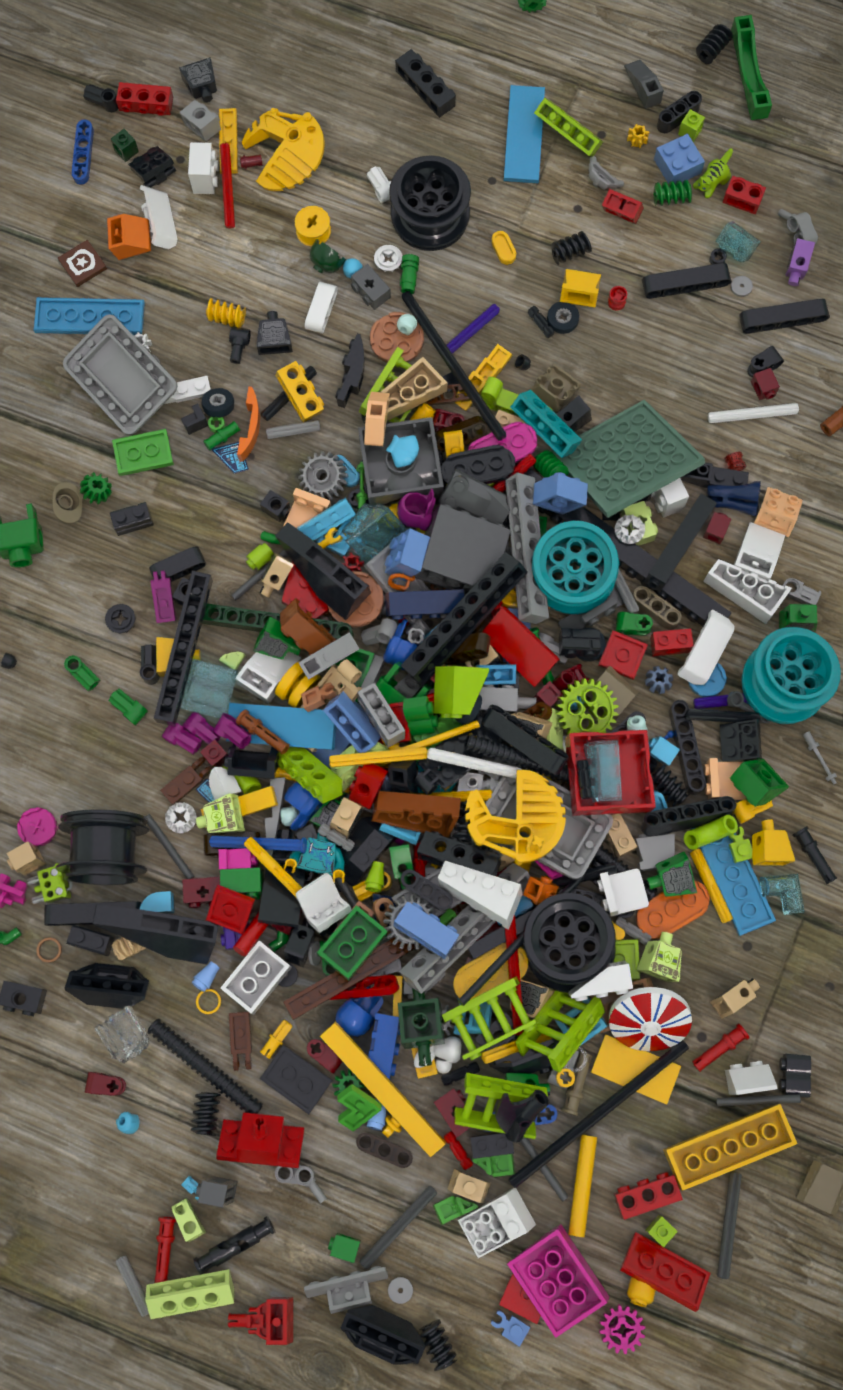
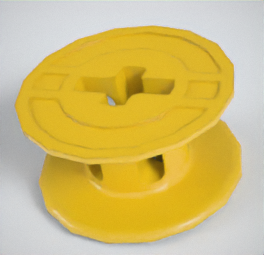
[295,206,331,247]

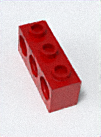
[116,82,174,116]
[614,1172,683,1220]

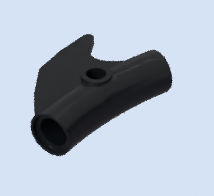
[495,1090,549,1143]

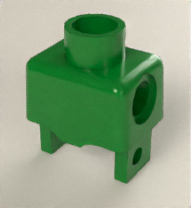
[0,503,44,568]
[376,662,432,704]

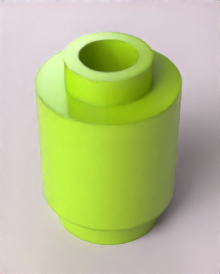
[246,543,274,570]

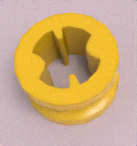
[556,1069,575,1088]

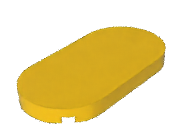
[453,943,528,1000]

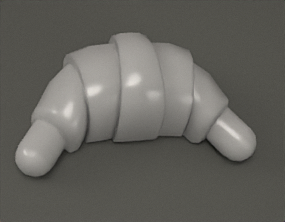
[588,156,624,190]

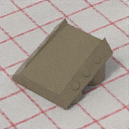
[530,364,581,413]
[586,666,639,720]
[796,1160,843,1216]

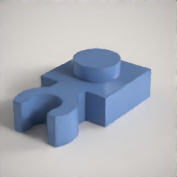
[491,1310,530,1347]

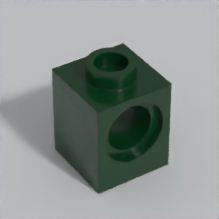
[111,129,139,162]

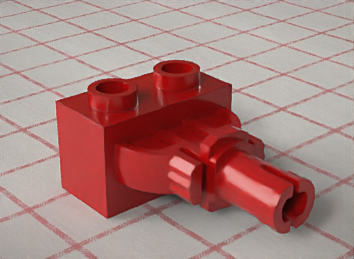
[228,1297,293,1345]

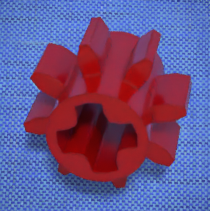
[342,552,364,572]

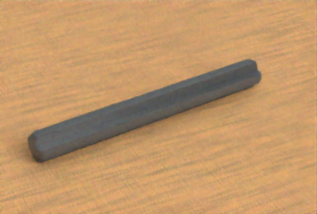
[717,1172,742,1279]
[360,1186,437,1269]

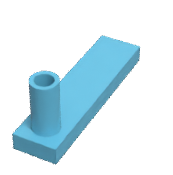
[297,498,356,541]

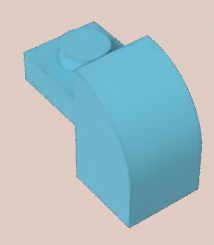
[140,891,174,914]

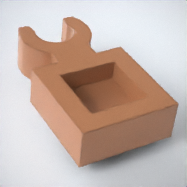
[301,682,336,712]

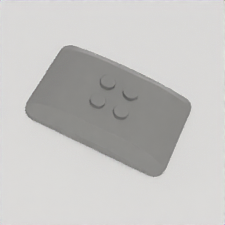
[63,314,178,435]
[486,764,613,880]

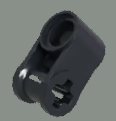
[747,346,784,377]

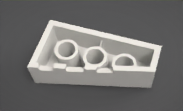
[703,559,792,624]
[438,861,522,930]

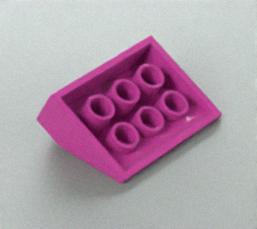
[507,1224,610,1338]

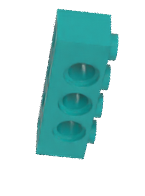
[510,390,582,458]

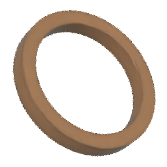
[36,937,62,963]

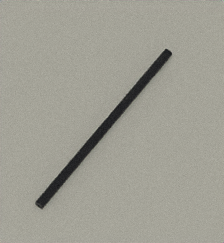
[458,876,584,1006]

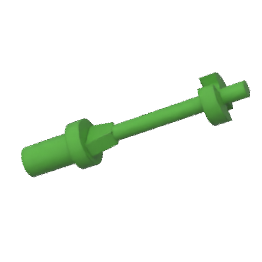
[356,461,368,512]

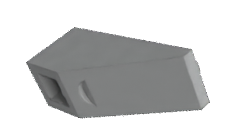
[298,632,359,680]

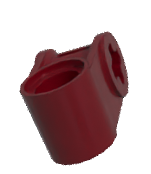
[433,409,465,434]
[552,664,589,693]
[307,1039,343,1074]
[85,1072,126,1096]

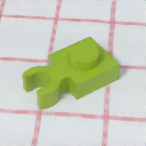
[728,826,753,863]

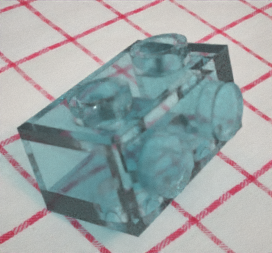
[715,221,761,262]

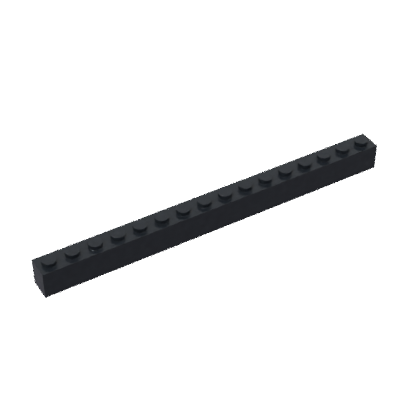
[515,461,731,628]

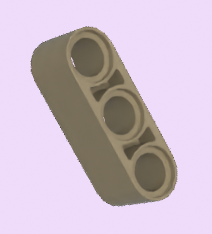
[633,586,681,630]

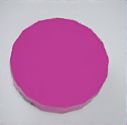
[17,807,57,847]

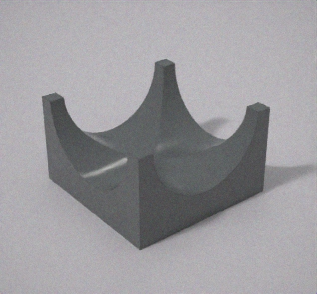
[358,417,444,514]

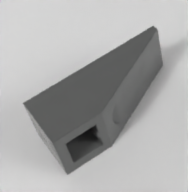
[624,60,664,109]

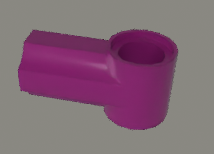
[182,711,221,745]
[213,713,252,749]
[161,723,203,755]

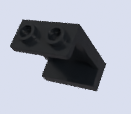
[225,743,279,779]

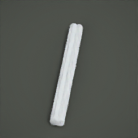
[708,403,799,423]
[427,748,522,779]

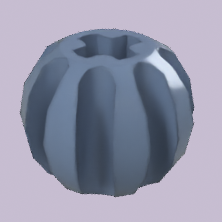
[645,666,673,694]

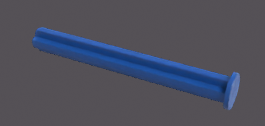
[209,836,307,854]

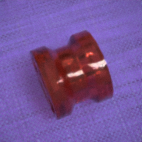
[724,451,747,471]

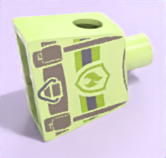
[196,793,245,834]
[637,932,682,982]

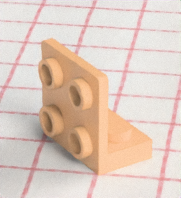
[754,487,803,537]
[284,488,331,541]

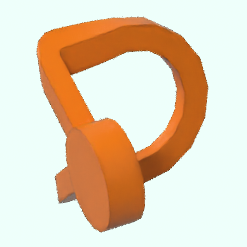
[388,573,415,592]

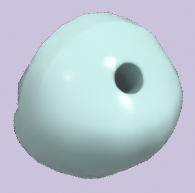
[397,314,417,335]
[627,715,647,731]
[280,805,300,827]

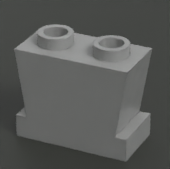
[634,833,675,872]

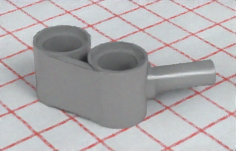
[778,209,818,244]
[275,1164,327,1204]

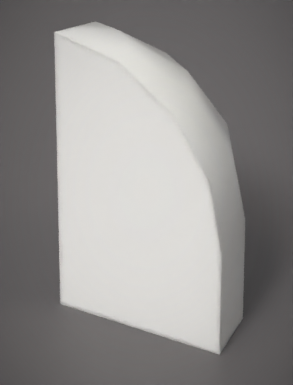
[209,767,241,800]

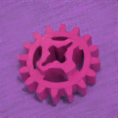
[599,1304,646,1354]

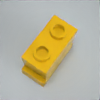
[560,269,601,307]

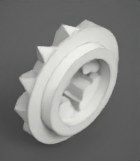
[374,245,402,272]
[615,514,645,544]
[165,802,197,833]

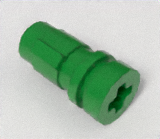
[400,254,419,294]

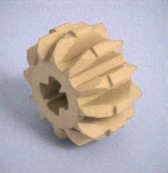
[112,937,146,960]

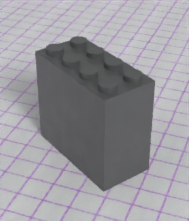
[414,504,510,595]

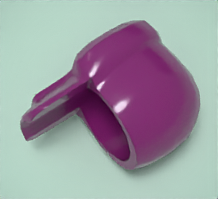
[397,488,436,531]

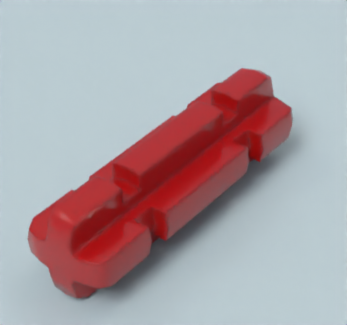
[444,1131,473,1170]

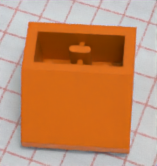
[107,214,151,260]

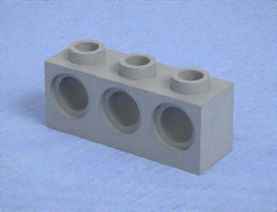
[357,683,405,748]

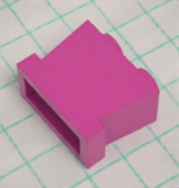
[219,848,259,870]

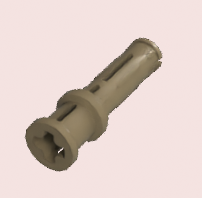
[560,1052,592,1117]

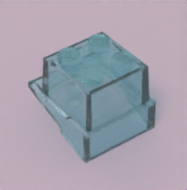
[342,503,407,564]
[181,659,238,718]

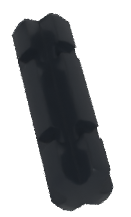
[528,306,555,338]
[577,760,592,799]
[441,1062,480,1086]

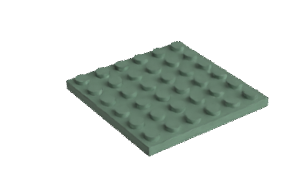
[551,400,705,518]

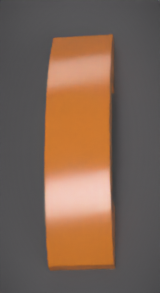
[237,386,260,462]

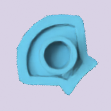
[386,435,419,468]

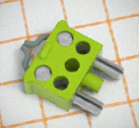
[27,863,73,904]

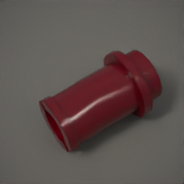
[240,154,262,170]

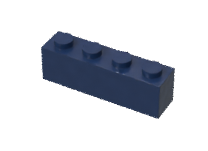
[385,589,464,620]

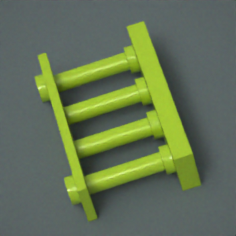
[359,347,412,423]
[442,976,539,1061]
[515,990,605,1073]
[454,1073,548,1139]

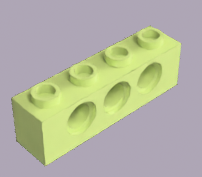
[145,1269,234,1319]

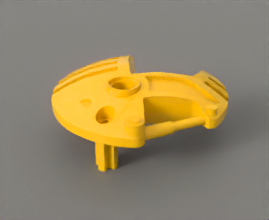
[242,108,325,191]
[465,770,566,865]

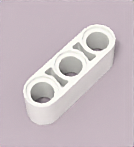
[305,282,338,334]

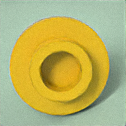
[382,1115,402,1138]

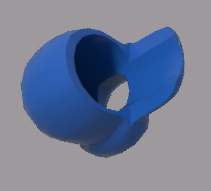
[383,619,419,670]
[284,781,323,832]
[335,987,383,1037]

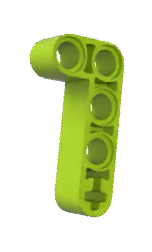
[481,377,553,418]

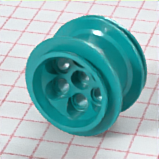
[532,521,619,614]
[742,627,841,724]

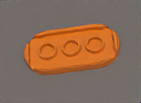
[636,880,710,939]

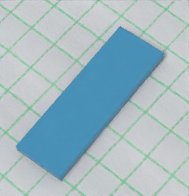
[504,85,545,183]
[34,297,145,335]
[226,703,336,750]
[691,827,776,936]

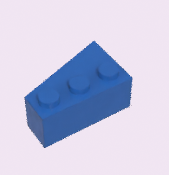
[368,1013,400,1080]

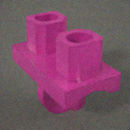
[0,873,27,908]

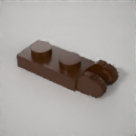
[160,757,213,805]
[229,1012,252,1071]

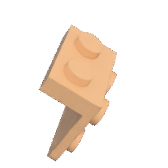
[704,758,747,801]

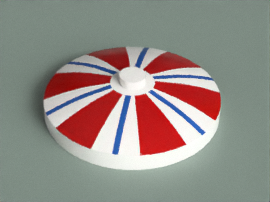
[609,987,692,1051]

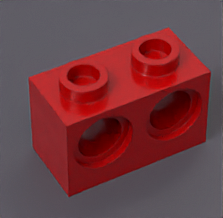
[723,176,766,215]
[602,189,644,224]

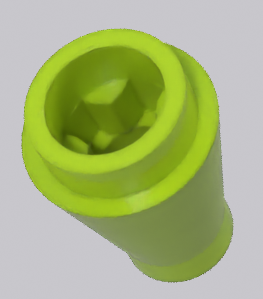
[364,861,384,893]

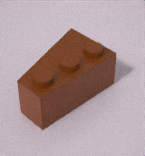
[280,598,336,656]

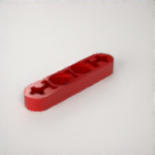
[329,975,399,1000]

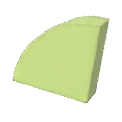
[219,651,246,671]

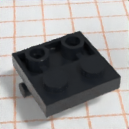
[128,146,176,188]
[720,719,762,762]

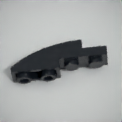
[335,333,365,408]
[680,462,749,488]

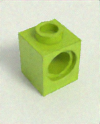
[678,109,705,142]
[645,1215,678,1247]

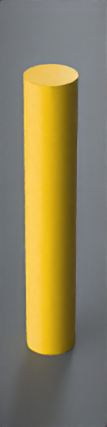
[568,1135,597,1237]

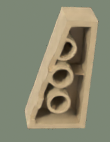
[367,357,448,421]

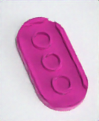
[468,422,537,463]

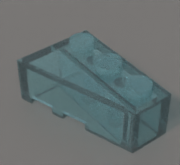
[583,740,622,802]

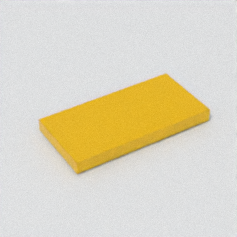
[590,1034,681,1105]

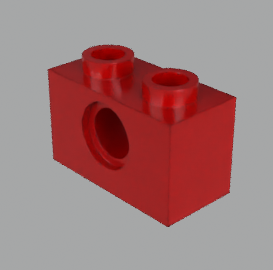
[650,628,694,656]
[349,764,388,810]

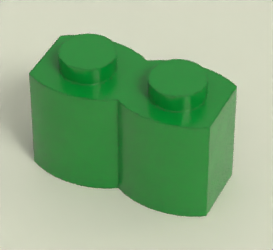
[403,696,438,736]

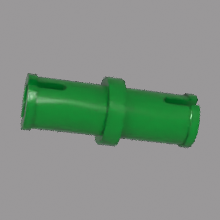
[203,421,240,451]

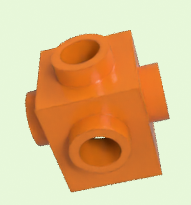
[523,875,559,905]

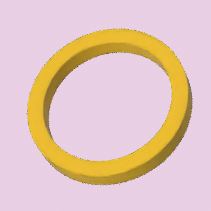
[196,989,221,1014]

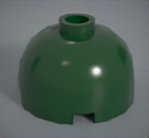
[309,239,346,274]

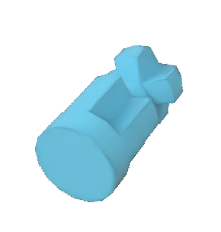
[181,1176,199,1200]

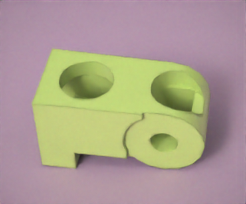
[172,1198,206,1242]

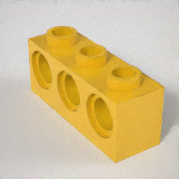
[275,361,324,422]

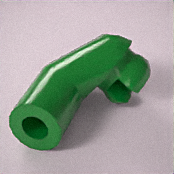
[261,531,281,545]

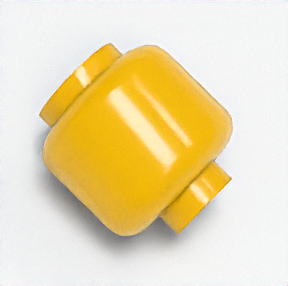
[627,1277,656,1307]

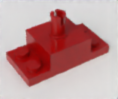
[216,1112,305,1168]

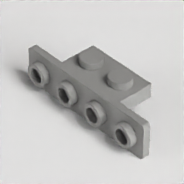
[304,1266,388,1314]

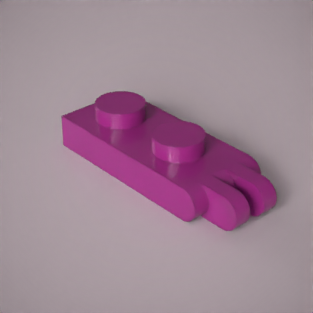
[151,570,176,623]

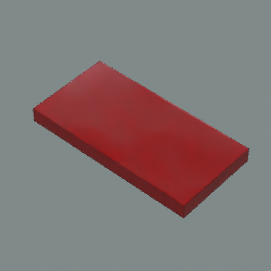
[482,606,560,687]
[620,1232,711,1312]

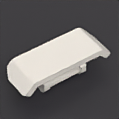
[140,185,177,249]
[678,610,734,685]

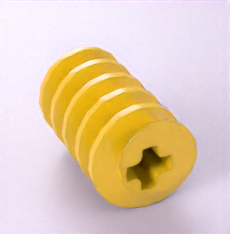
[206,298,246,328]

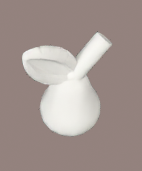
[414,1036,462,1068]

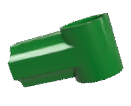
[64,655,101,692]
[108,689,148,726]

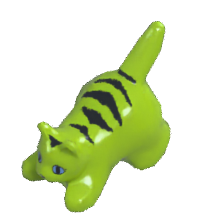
[693,148,733,198]

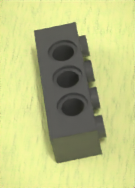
[196,1176,238,1208]

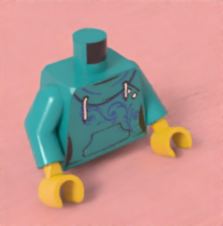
[283,833,345,883]

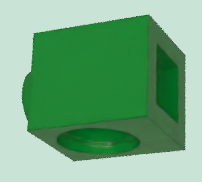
[328,1233,361,1263]

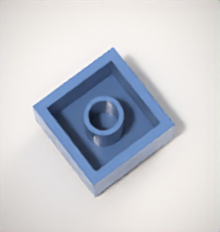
[654,134,705,184]
[533,473,588,515]
[385,528,430,581]

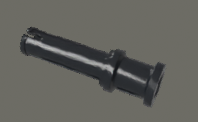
[792,826,837,884]

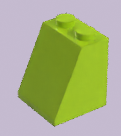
[434,666,489,718]

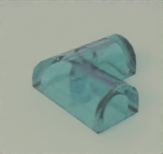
[759,874,805,915]

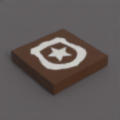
[57,240,107,287]

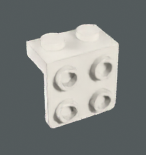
[597,869,649,916]
[296,873,352,933]

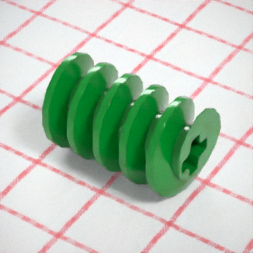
[653,180,692,206]
[533,450,569,478]

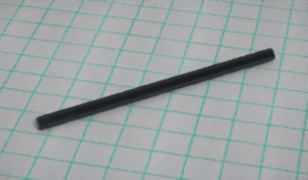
[402,291,506,441]
[509,1040,689,1188]

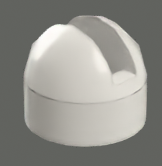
[436,1058,452,1074]

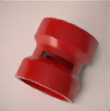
[608,286,628,311]

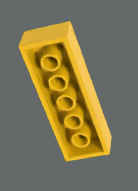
[663,1104,797,1191]

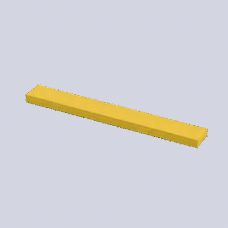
[320,1021,446,1157]

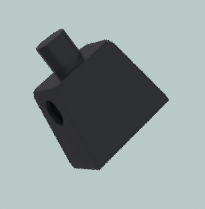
[557,396,592,432]

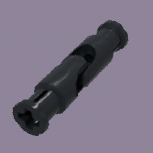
[193,1216,276,1275]

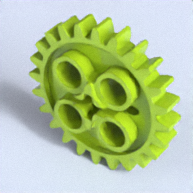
[556,679,619,735]

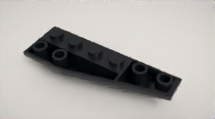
[275,522,371,621]
[92,904,219,965]

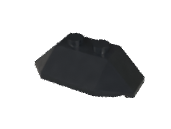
[336,817,397,887]
[65,963,149,1009]
[488,1039,559,1075]
[340,1305,426,1365]

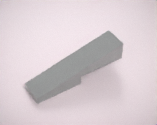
[265,777,287,857]

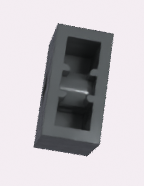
[351,264,391,310]

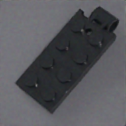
[414,713,504,795]

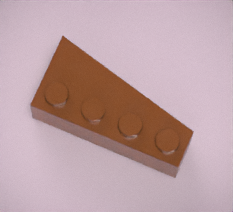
[372,791,461,838]

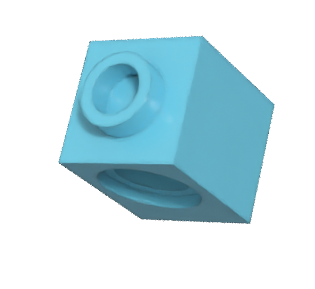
[649,736,680,766]

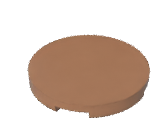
[370,312,424,363]
[328,571,384,628]

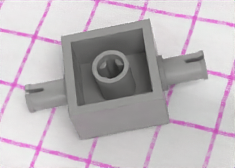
[479,685,536,717]

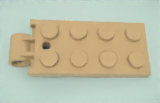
[300,659,362,752]

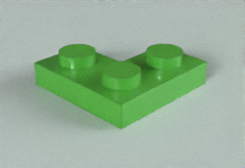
[338,1084,382,1131]

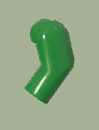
[0,927,22,945]
[268,931,289,952]

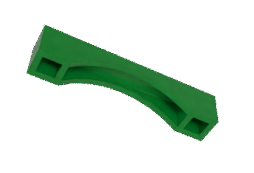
[731,15,772,120]

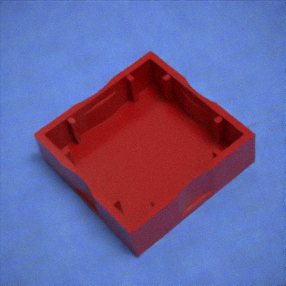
[565,730,656,816]

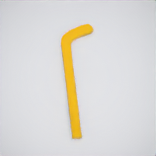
[381,720,480,750]

